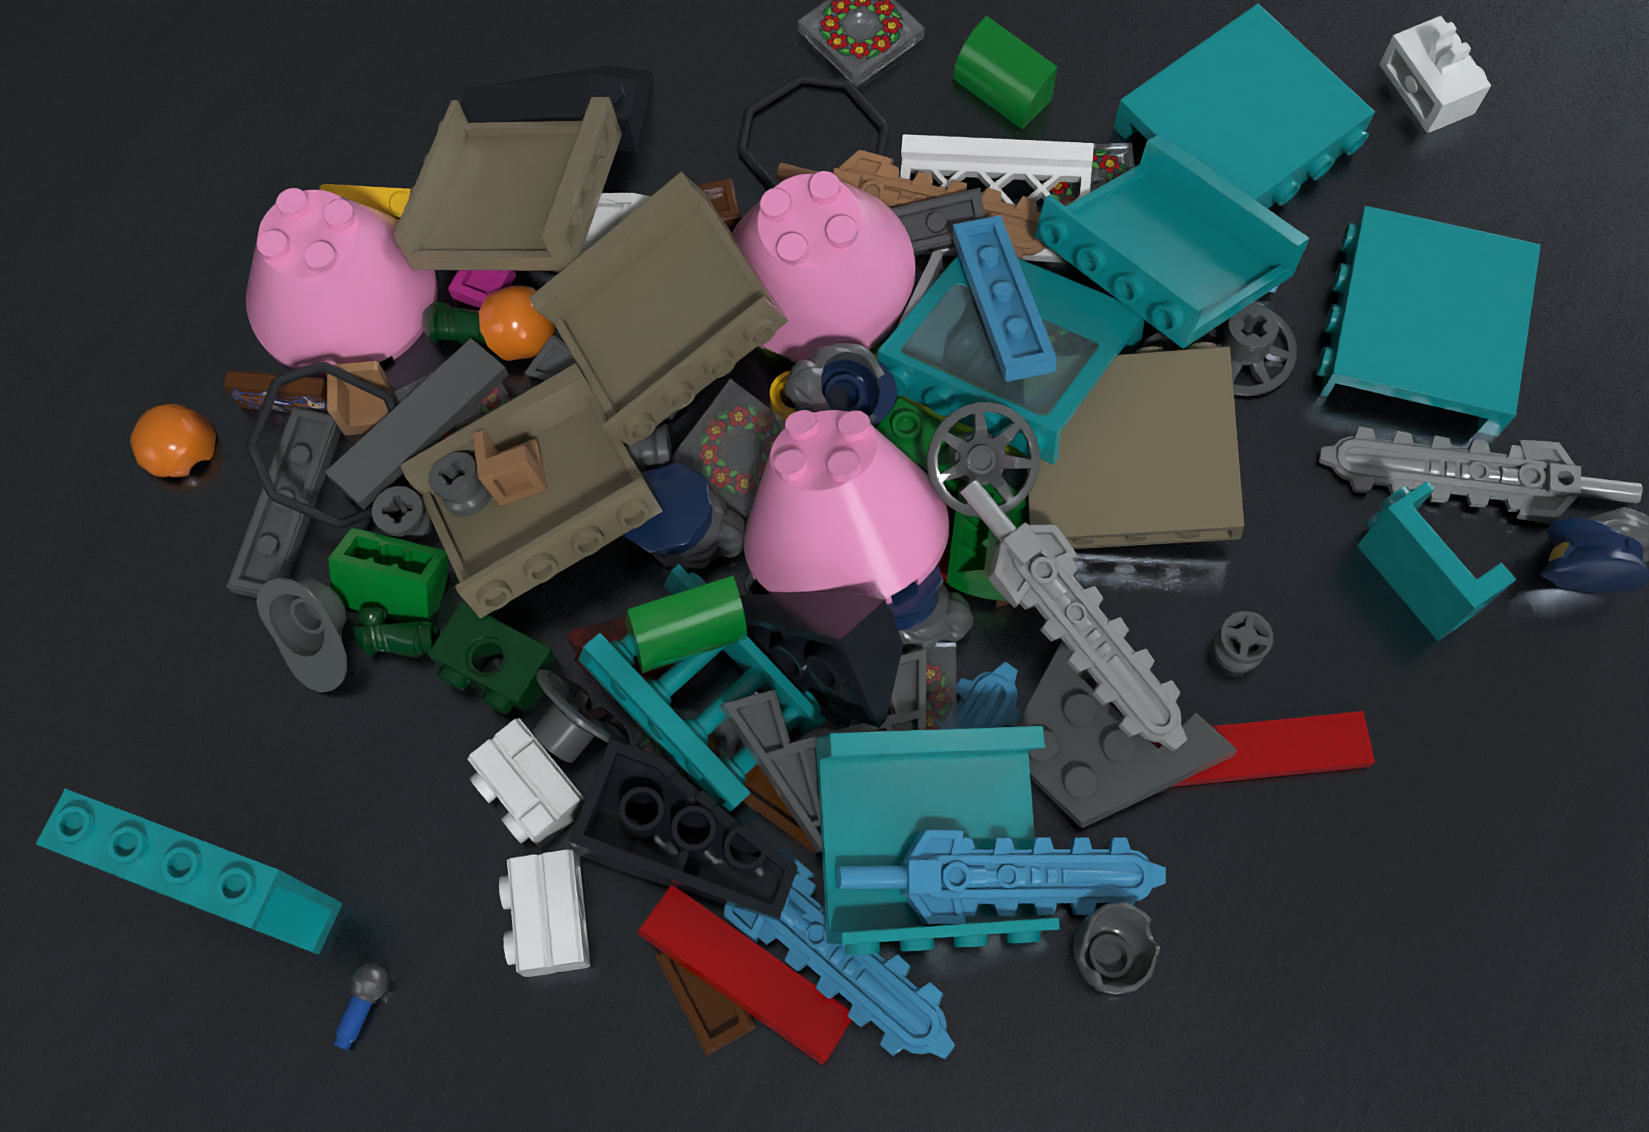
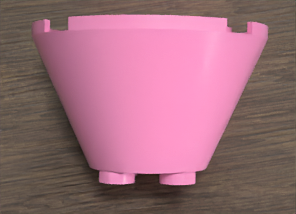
[732,171,916,362]
[246,188,438,378]
[744,410,949,605]

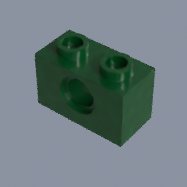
[428,602,560,717]

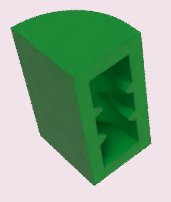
[953,15,1058,129]
[946,484,1030,601]
[328,527,448,623]
[625,576,747,673]

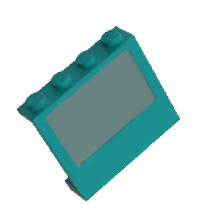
[877,255,1145,465]

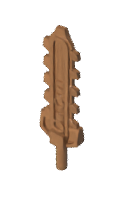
[776,150,1051,259]

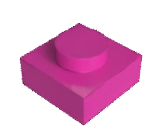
[448,270,516,309]

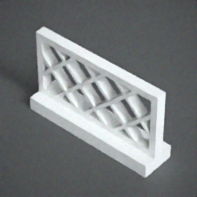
[900,134,1094,263]

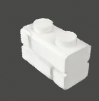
[467,718,585,848]
[499,849,591,977]

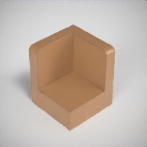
[327,361,393,435]
[473,430,547,507]

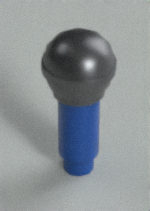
[333,962,389,1050]

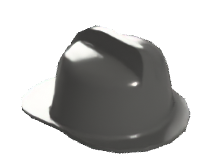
[256,576,347,693]

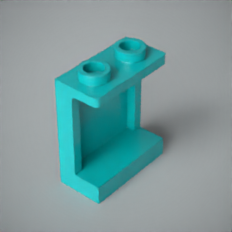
[1357,481,1516,641]

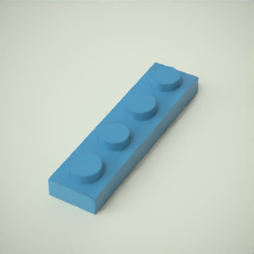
[953,215,1057,382]

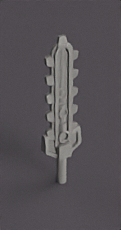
[1319,426,1643,524]
[960,479,1187,751]

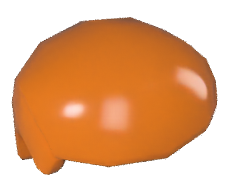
[479,285,555,361]
[130,403,216,477]

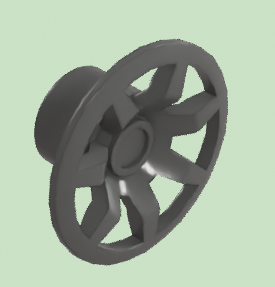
[1208,303,1297,396]
[927,402,1040,517]
[532,669,630,763]

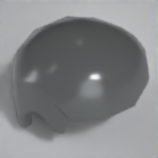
[1073,902,1160,995]

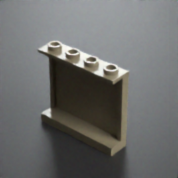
[393,97,622,271]
[529,171,789,446]
[1023,342,1244,549]
[400,363,663,619]

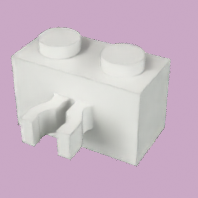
[1379,16,1491,134]

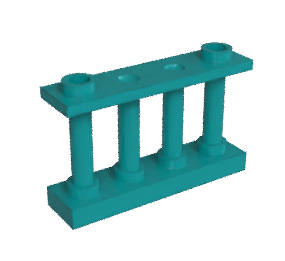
[579,564,826,813]

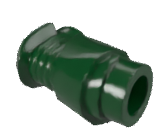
[421,301,487,348]
[353,607,440,658]

